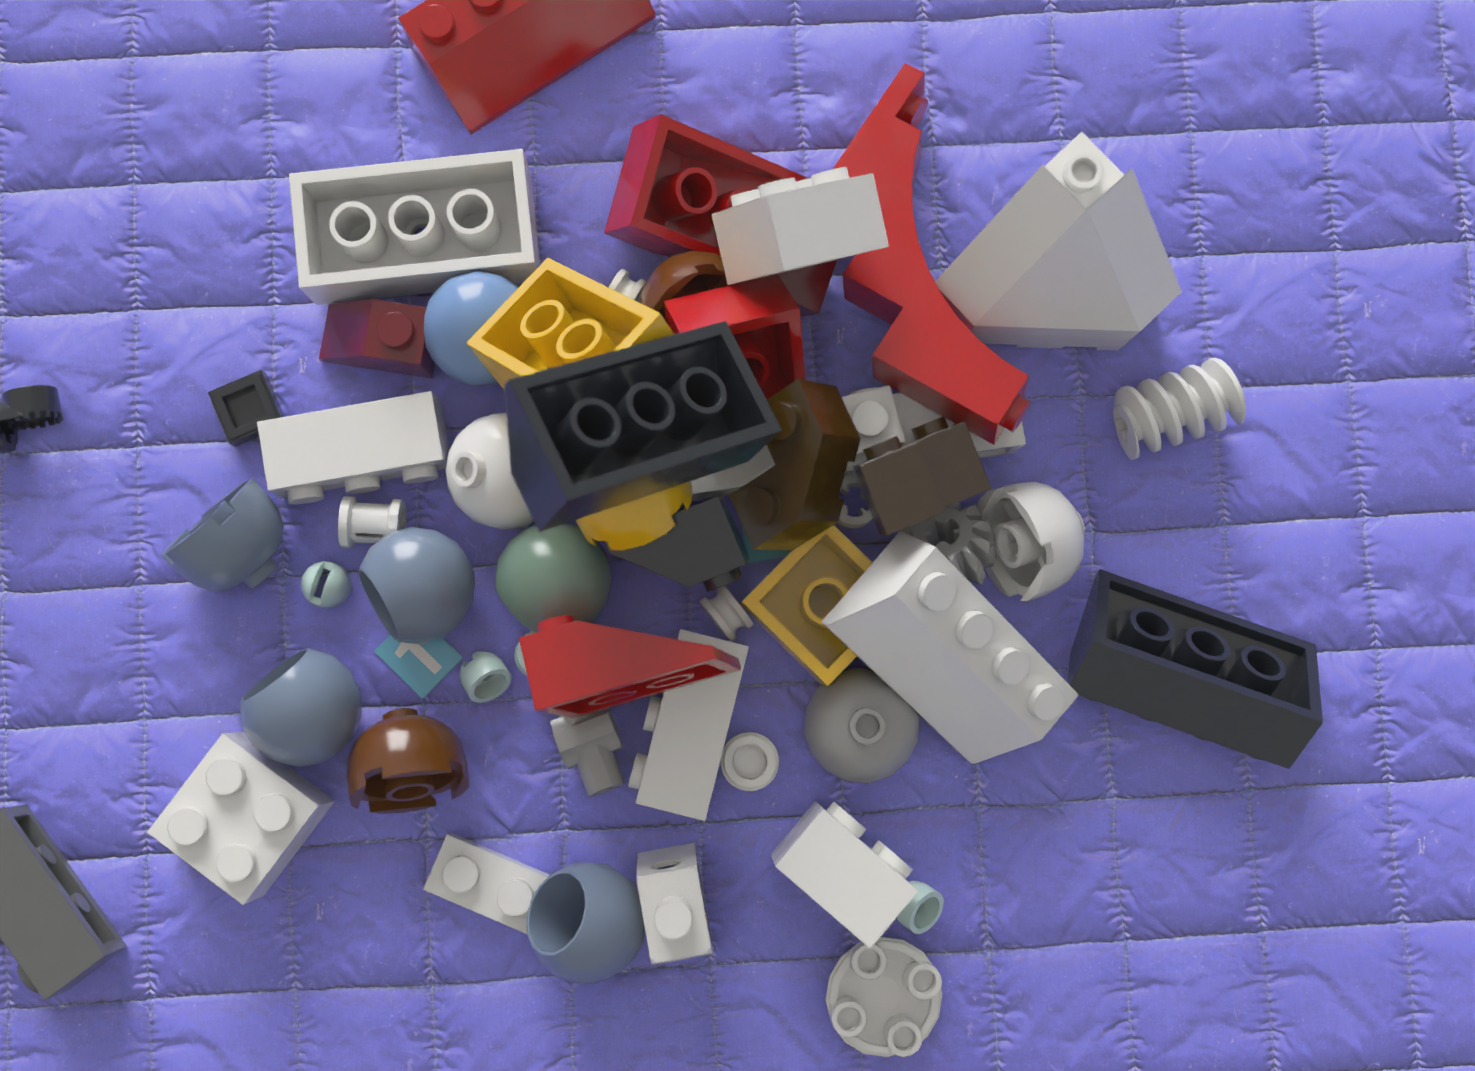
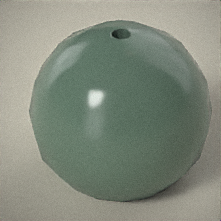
[495,523,613,633]

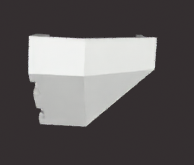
[935,132,1182,351]

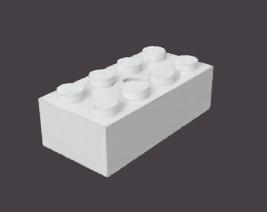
[289,149,540,305]

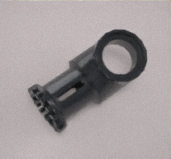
[0,385,63,453]

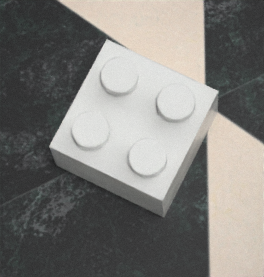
[711,167,889,285]
[147,732,335,905]
[771,801,918,949]

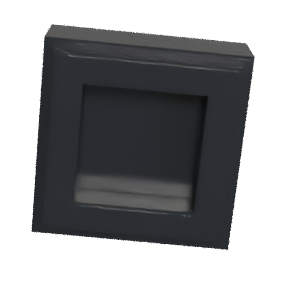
[208,370,285,447]

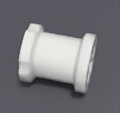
[338,496,407,548]

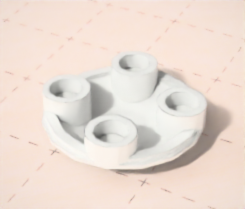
[825,937,942,1057]

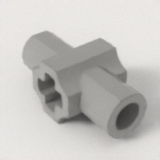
[550,708,625,797]

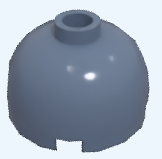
[161,478,284,591]

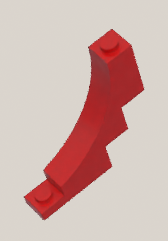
[833,63,1031,445]

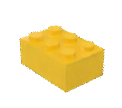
[466,258,674,389]

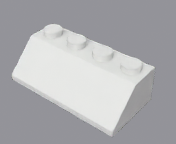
[822,531,1079,764]

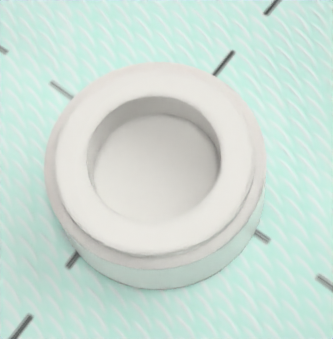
[720,732,779,791]

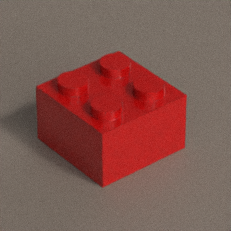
[664,274,806,400]

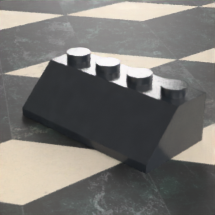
[505,321,782,532]
[1067,569,1323,769]

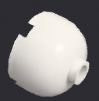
[446,413,533,530]
[977,482,1085,601]

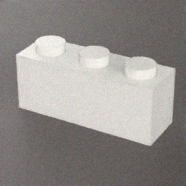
[257,391,449,504]
[628,629,749,821]

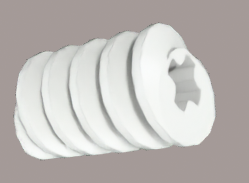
[1113,358,1246,460]

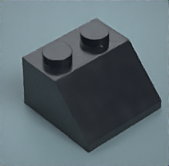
[605,495,749,592]

